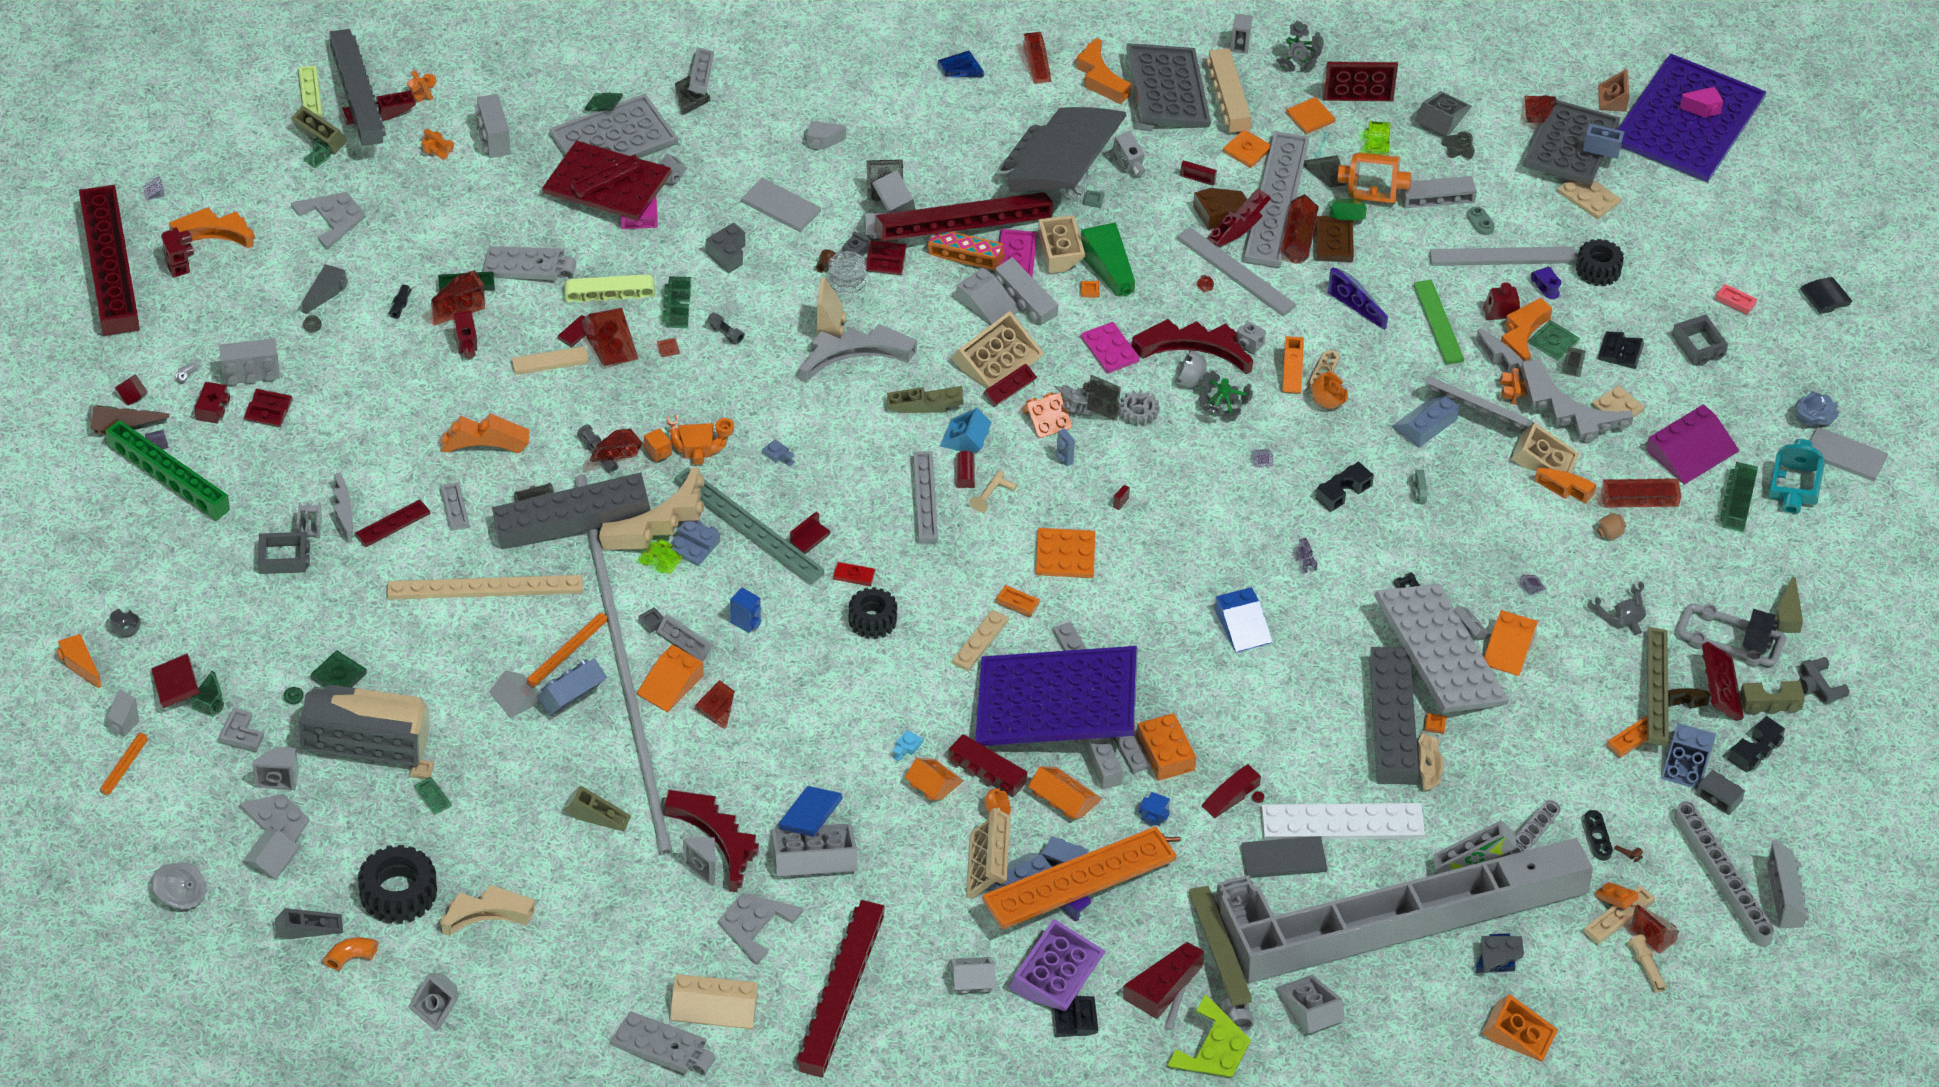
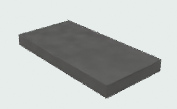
[1241,836,1328,878]

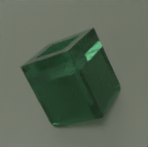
[303,138,331,169]

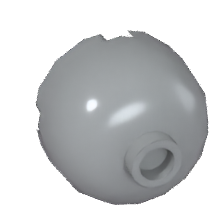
[1175,350,1209,388]

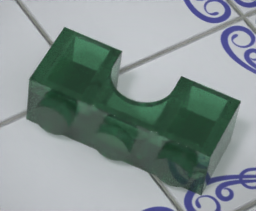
[662,276,691,329]

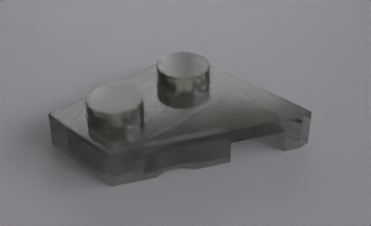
[1304,155,1347,188]

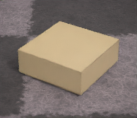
[410,760,435,780]

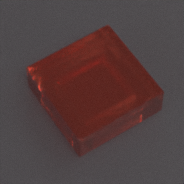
[657,338,680,357]

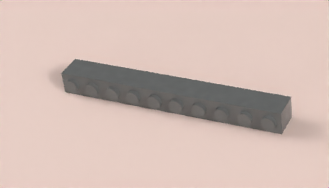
[329,29,386,146]

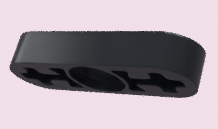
[1584,810,1613,861]

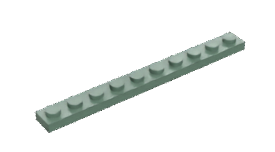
[675,468,825,584]

